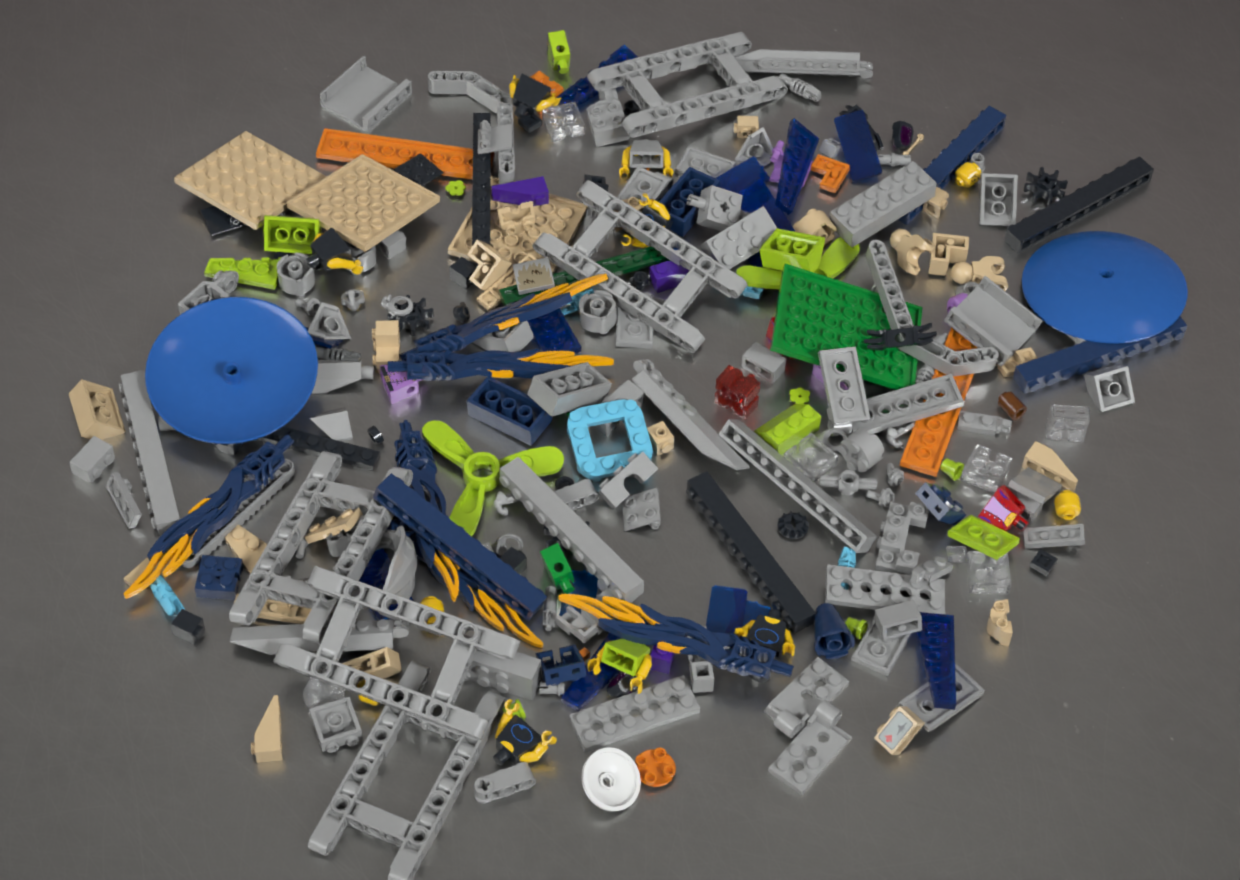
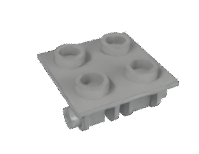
[478,120,513,154]
[622,487,661,531]

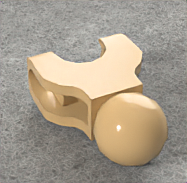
[890,229,935,276]
[951,256,1008,291]

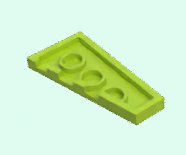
[204,257,282,290]

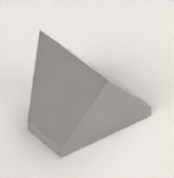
[735,127,773,166]
[308,302,351,340]
[309,407,353,442]

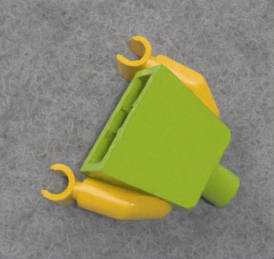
[587,639,652,694]

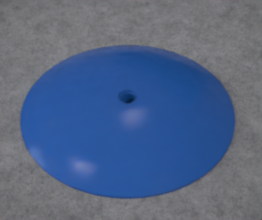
[1022,231,1188,344]
[145,297,318,444]

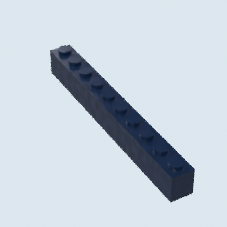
[898,106,1006,225]
[1013,316,1187,394]
[373,473,547,621]

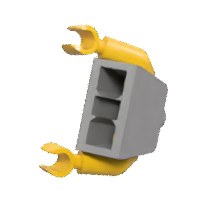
[619,139,674,180]

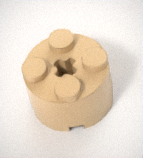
[793,209,837,248]

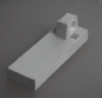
[106,472,142,529]
[1024,524,1085,549]

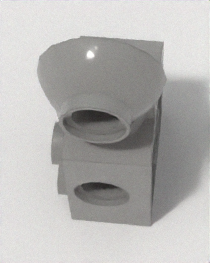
[586,88,630,147]
[177,270,239,314]

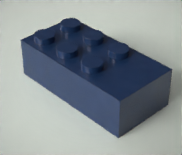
[659,167,720,237]
[467,377,552,446]

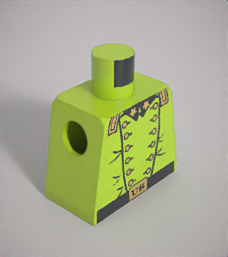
[547,30,570,74]

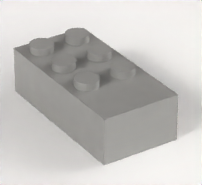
[699,206,777,269]
[527,362,612,416]
[465,635,541,701]

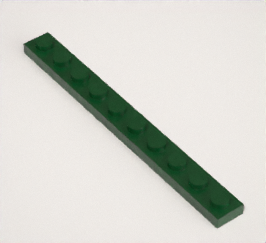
[498,246,670,306]

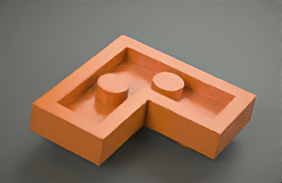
[811,154,850,194]

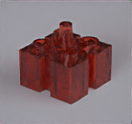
[714,365,761,420]

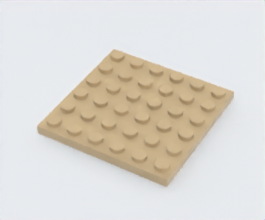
[174,131,326,230]
[287,154,440,252]
[448,176,588,274]

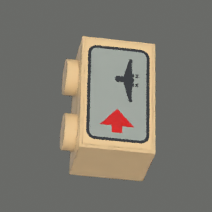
[874,706,925,755]

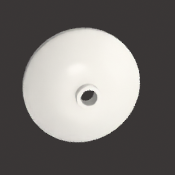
[582,747,641,812]

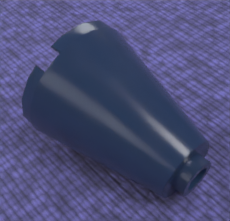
[814,603,855,660]

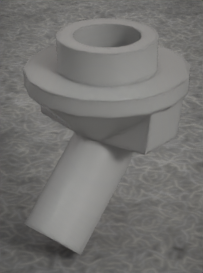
[295,298,321,316]
[886,463,904,487]
[866,488,895,507]

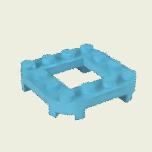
[567,399,653,482]

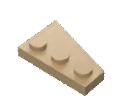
[304,508,363,544]
[225,525,267,574]

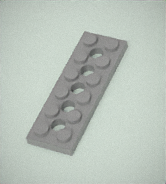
[852,374,964,434]
[825,564,945,618]
[569,675,700,753]

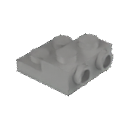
[309,697,363,753]

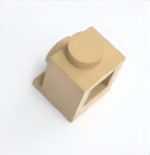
[733,116,759,138]
[923,187,949,219]

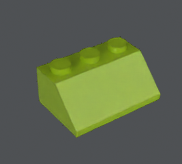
[264,215,322,254]
[759,228,825,272]
[753,404,821,455]

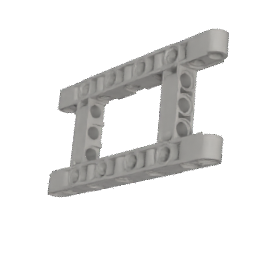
[587,32,788,138]
[532,180,748,353]
[229,451,413,644]
[273,566,521,740]
[308,661,507,880]

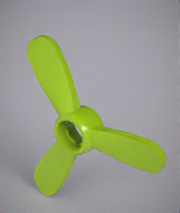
[736,237,860,289]
[422,420,564,536]

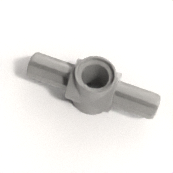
[819,470,877,495]

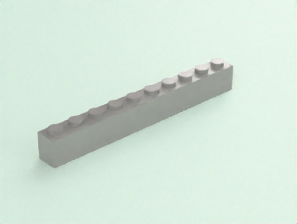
[118,370,180,536]
[718,419,878,553]
[499,457,644,602]

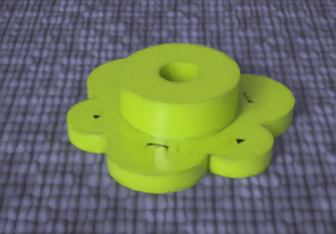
[445,180,466,196]
[789,387,810,404]

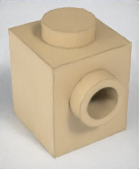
[647,421,674,456]

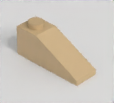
[1022,441,1078,492]
[342,647,402,683]
[251,695,283,763]

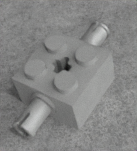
[687,185,751,232]

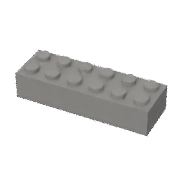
[830,161,937,247]

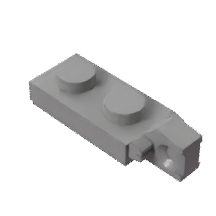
[957,411,1012,436]
[910,556,953,584]

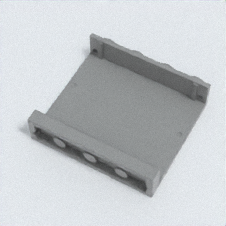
[320,56,412,133]
[944,276,1042,367]

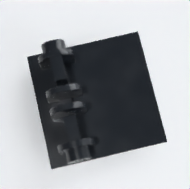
[394,153,444,188]
[200,206,246,236]

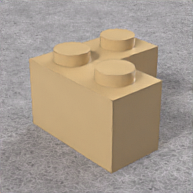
[928,233,969,276]
[467,240,512,291]
[372,320,401,373]

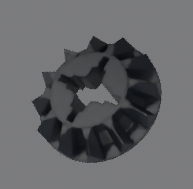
[777,511,809,539]

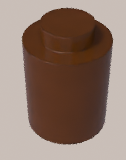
[998,391,1027,421]

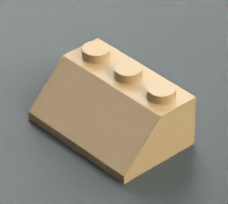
[68,379,126,440]

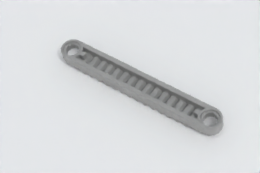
[181,459,295,568]

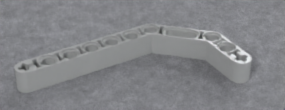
[428,71,515,184]
[866,240,999,376]

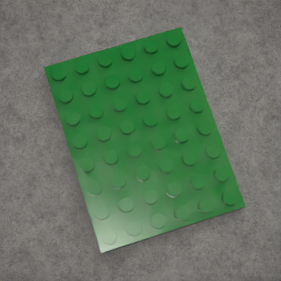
[770,264,923,390]

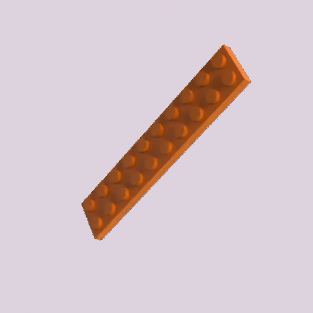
[316,128,495,180]
[900,327,977,477]

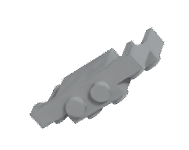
[875,502,929,575]
[555,580,639,643]

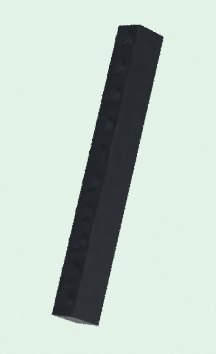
[1004,156,1154,254]
[686,471,816,634]

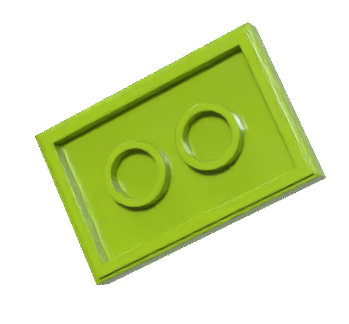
[948,515,1020,560]

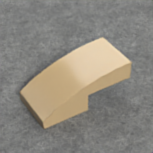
[995,347,1038,378]

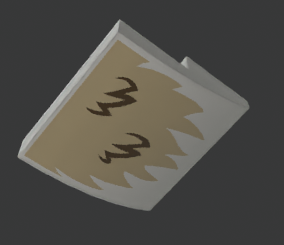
[513,257,555,295]

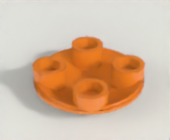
[635,747,676,787]

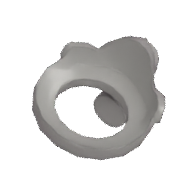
[341,289,365,311]
[380,294,413,317]
[886,422,915,448]
[814,428,847,452]
[494,491,520,516]
[491,534,524,555]

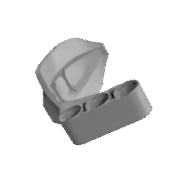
[326,523,417,605]

